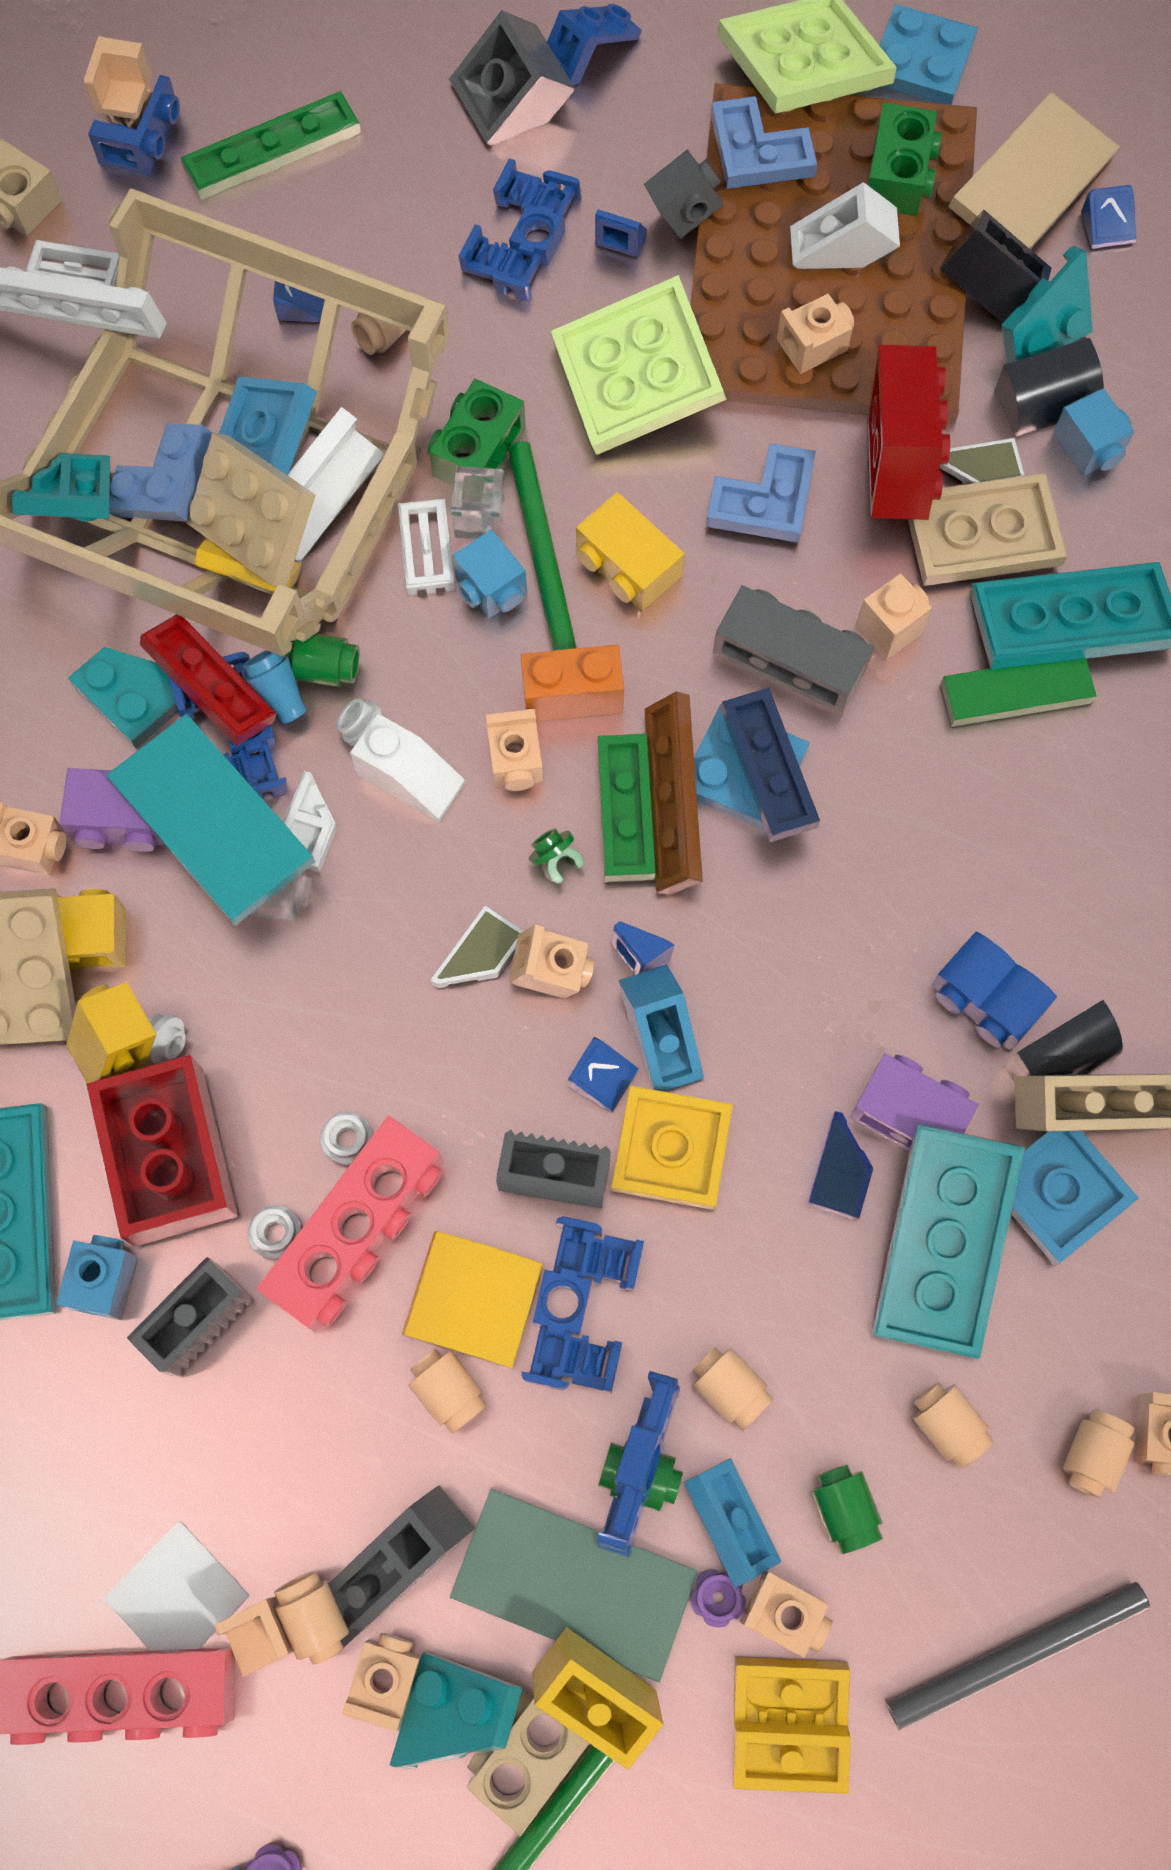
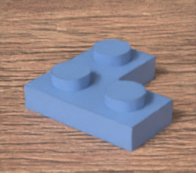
[711,96,817,189]
[110,424,212,521]
[706,443,816,543]

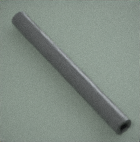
[886,1582,1150,1731]

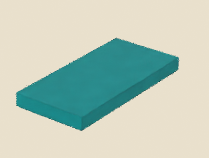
[970,562,1171,670]
[106,713,315,926]
[0,1103,56,1321]
[872,1123,1025,1359]

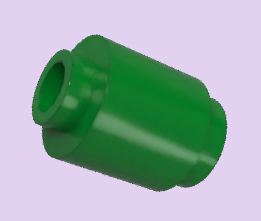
[285,634,360,687]
[598,1441,683,1512]
[811,1464,883,1554]

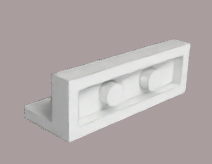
[288,407,383,563]

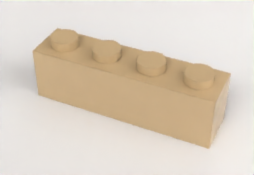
[1014,1073,1171,1131]

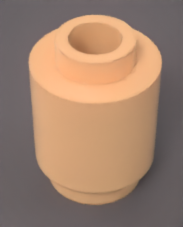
[693,1347,773,1430]
[408,1349,486,1434]
[912,1382,994,1469]
[1062,1409,1135,1499]
[274,1571,349,1665]

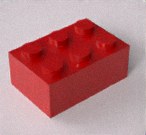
[867,345,951,520]
[86,1054,238,1247]

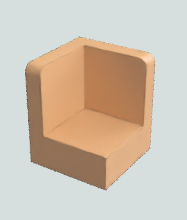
[84,36,152,119]
[214,1596,293,1677]

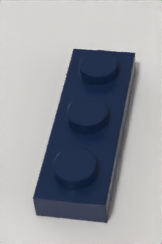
[721,688,820,842]

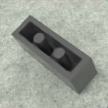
[713,585,874,714]

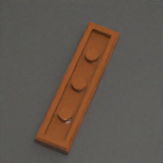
[645,691,703,895]

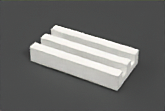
[26,240,120,287]
[398,499,455,596]

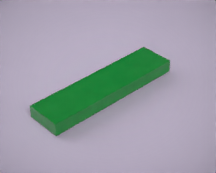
[180,91,361,201]

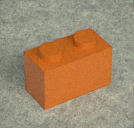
[520,644,624,722]

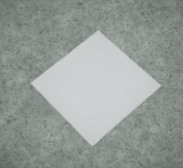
[102,1520,250,1651]

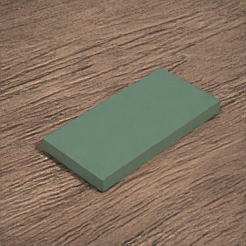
[449,1489,698,1683]

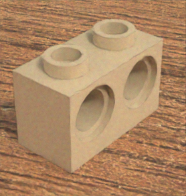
[0,138,62,237]
[466,1690,589,1836]

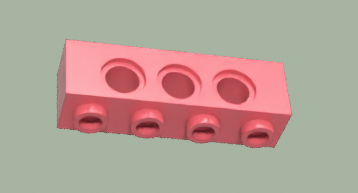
[256,1115,443,1332]
[0,1647,235,1745]

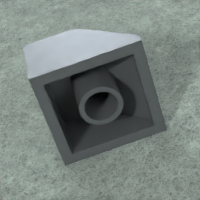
[449,10,575,146]

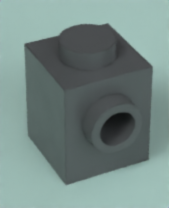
[644,149,724,239]

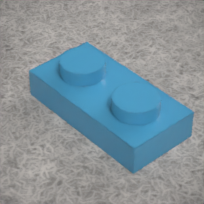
[684,1458,782,1588]

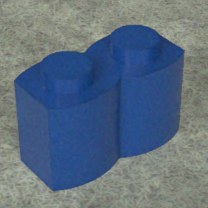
[932,931,1057,1051]

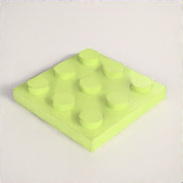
[718,0,897,114]
[551,275,727,455]

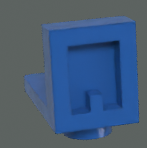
[547,4,642,85]
[88,75,180,177]

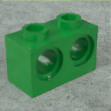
[867,102,942,216]
[427,378,526,499]

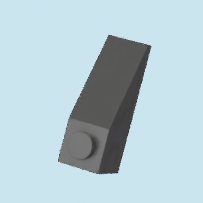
[328,1485,475,1648]

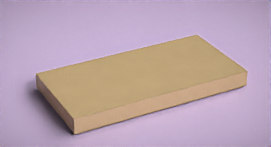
[948,92,1120,249]

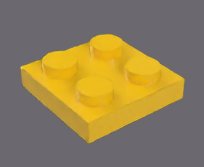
[611,1086,733,1210]

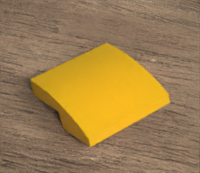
[401,1231,543,1368]
[733,1657,851,1794]

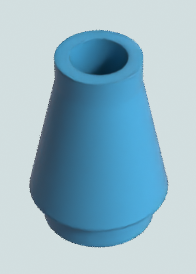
[243,650,307,724]

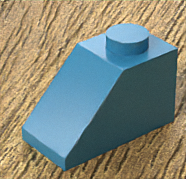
[618,964,704,1092]

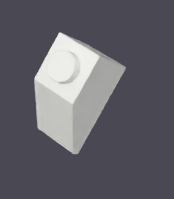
[790,182,900,269]
[350,713,466,822]

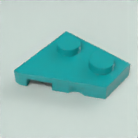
[1002,245,1093,364]
[12,453,110,522]
[68,647,188,748]
[389,1652,522,1769]

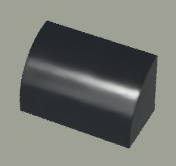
[940,209,1052,323]
[994,338,1104,436]
[1004,1000,1123,1082]

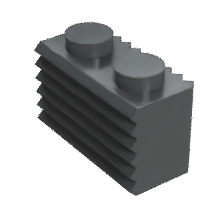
[496,1130,611,1208]
[127,1257,251,1377]

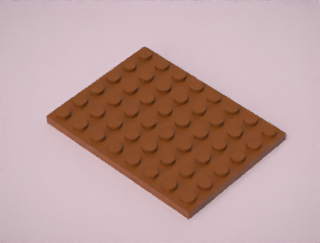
[690,83,977,423]

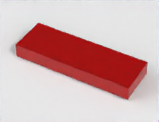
[140,614,276,747]

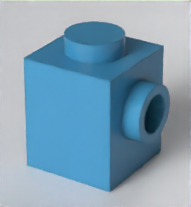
[1053,388,1135,476]
[452,529,527,619]
[56,1235,138,1321]

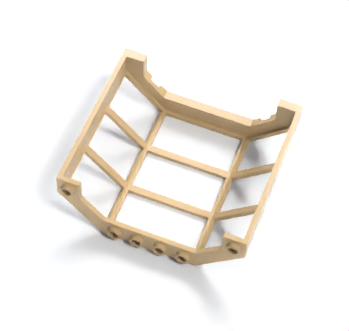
[0,188,450,657]

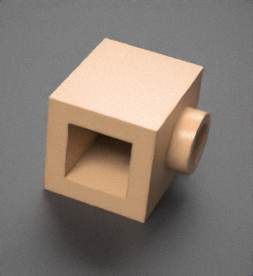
[856,573,933,660]

